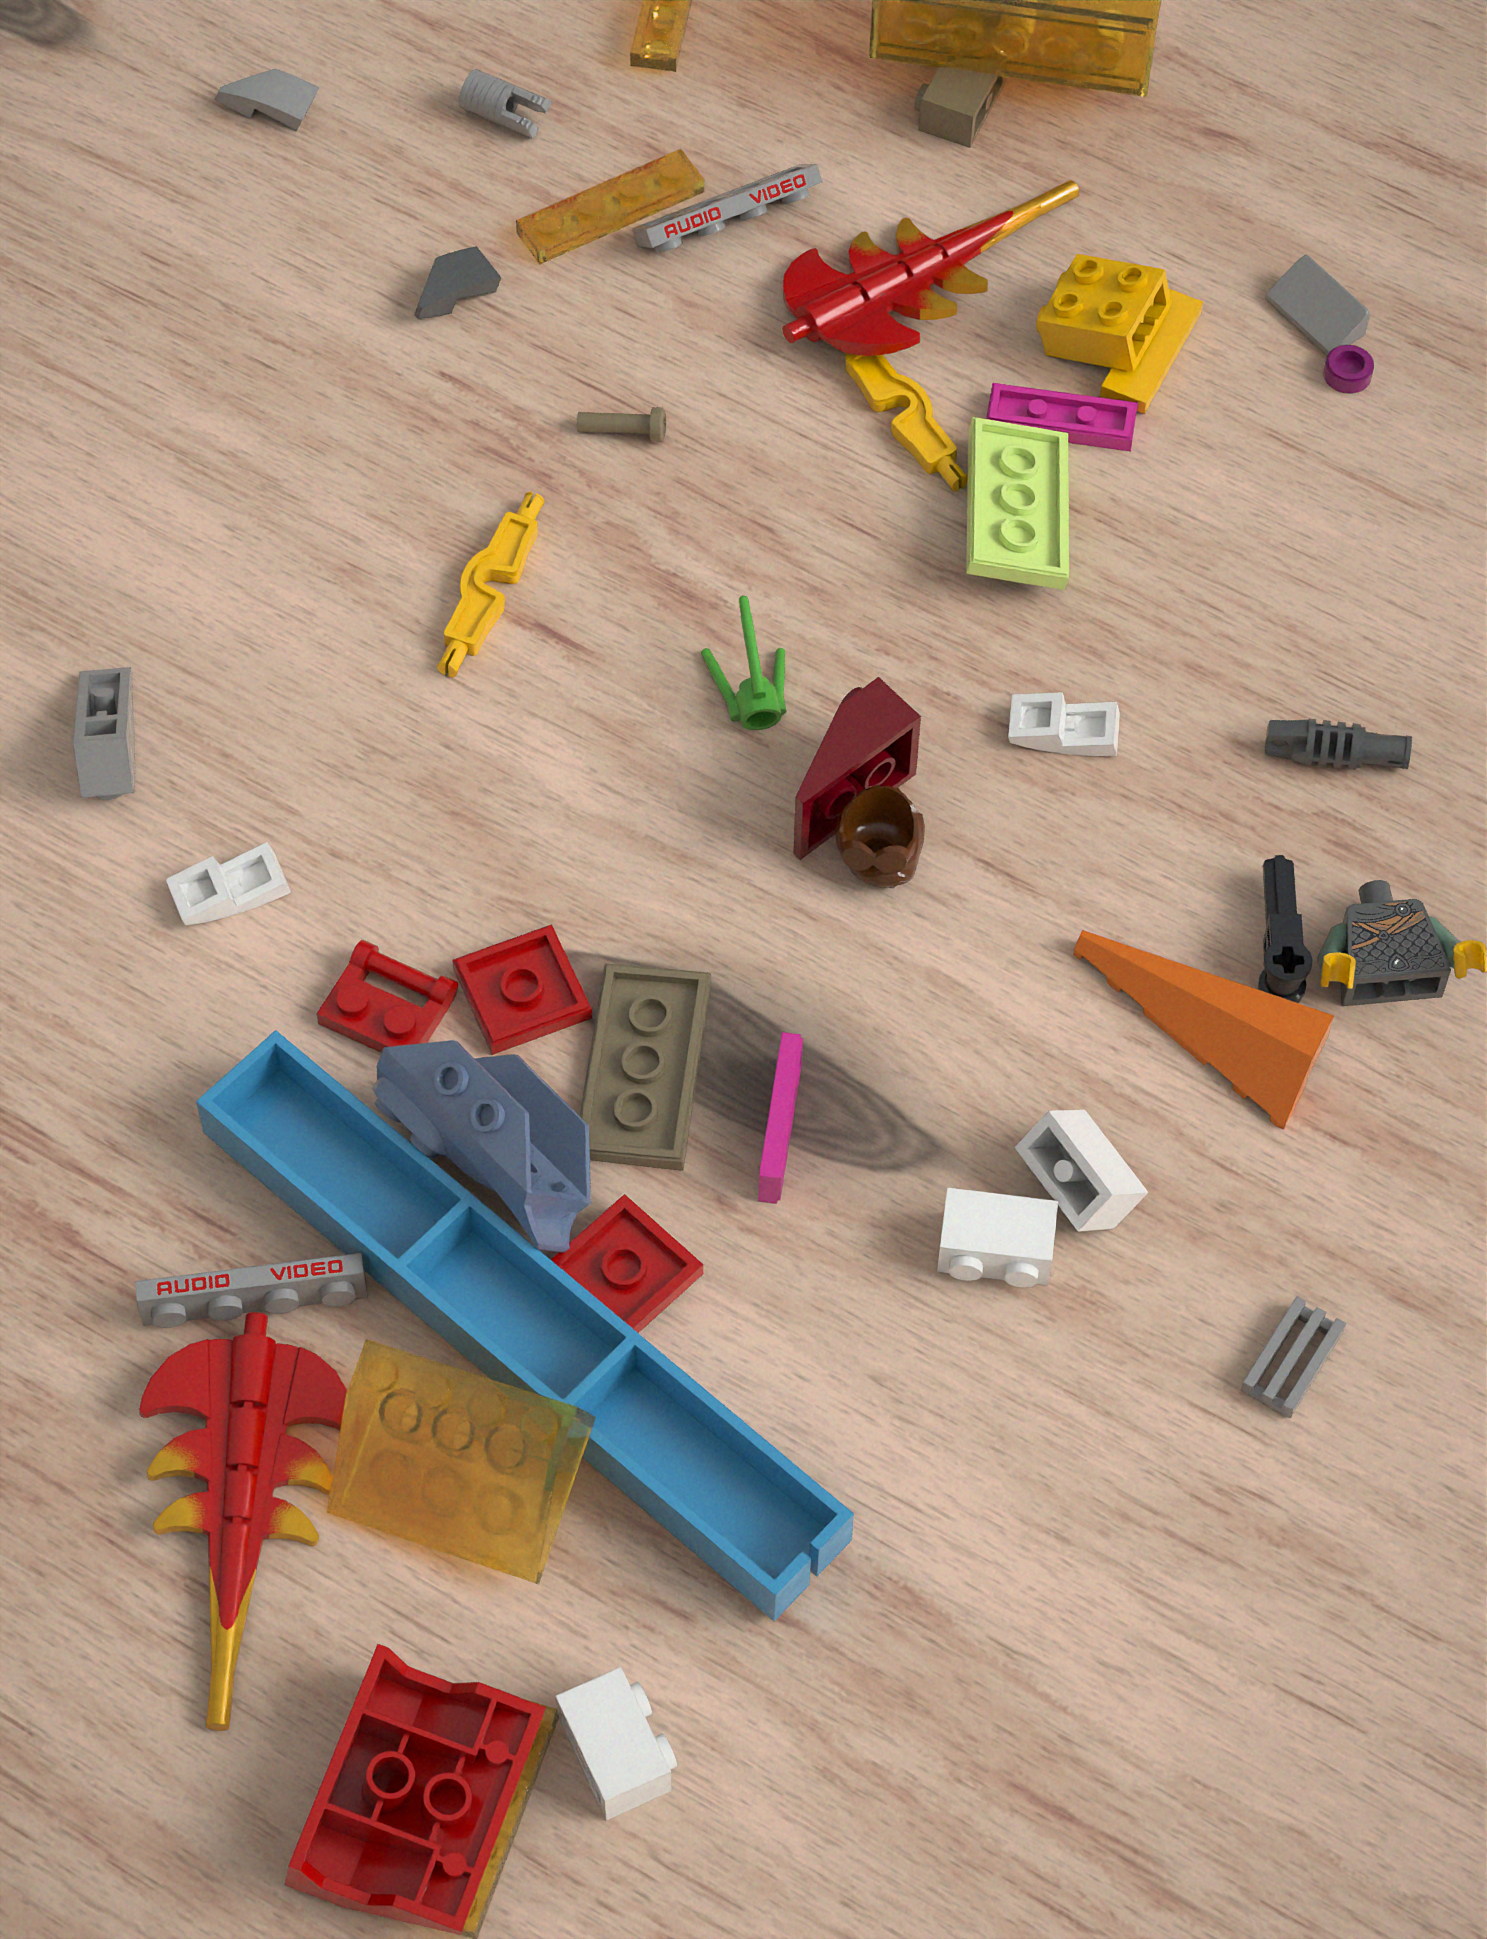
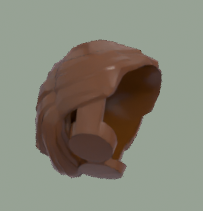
[835,785,925,889]

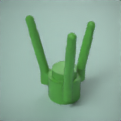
[701,595,787,730]

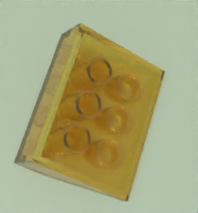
[326,1339,596,1584]

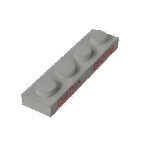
[632,164,822,253]
[135,1253,368,1328]

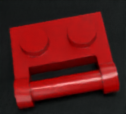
[316,940,458,1053]

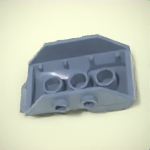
[373,1040,591,1253]

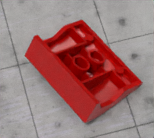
[285,1644,546,1935]

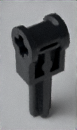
[1258,855,1313,1003]

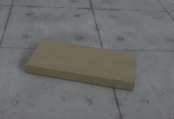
[580,963,712,1171]

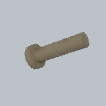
[577,407,666,442]

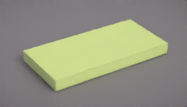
[966,417,1069,590]

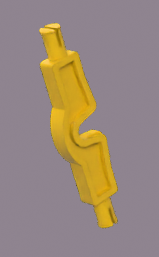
[844,352,968,492]
[437,491,545,677]

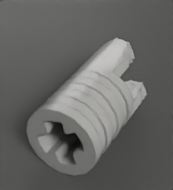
[459,69,552,138]

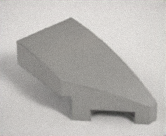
[215,69,319,131]

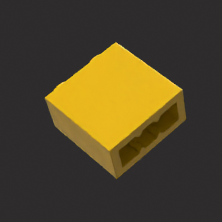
[1036,254,1172,372]

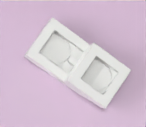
[1008,692,1120,756]
[166,842,291,925]

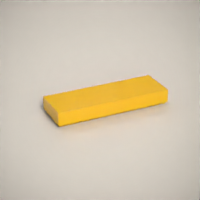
[1100,289,1203,414]

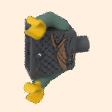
[1317,880,1487,1007]

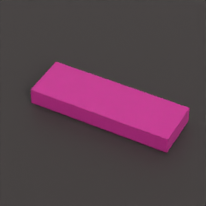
[986,383,1138,452]
[758,1032,803,1204]

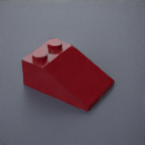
[793,677,921,860]

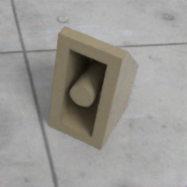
[914,50,1008,148]

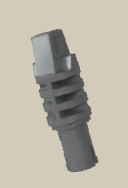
[1265,718,1412,770]

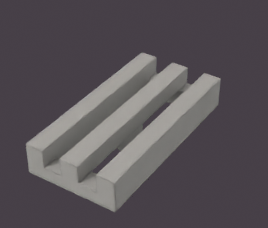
[1240,1296,1346,1418]

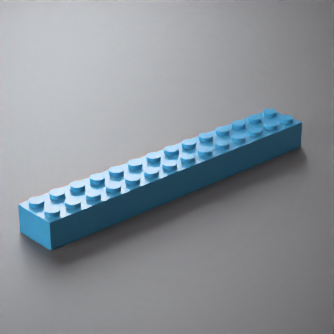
[196,1030,854,1622]

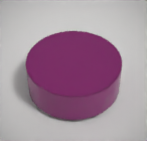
[1323,345,1374,394]

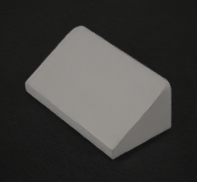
[1265,255,1370,355]

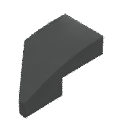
[414,246,501,319]

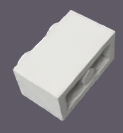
[1015,1110,1148,1232]
[937,1188,1058,1287]
[556,1667,677,1821]

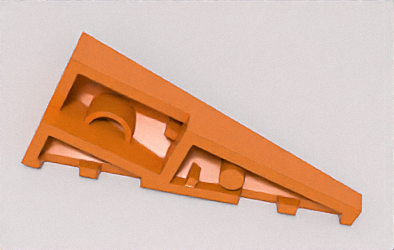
[1073,930,1334,1130]

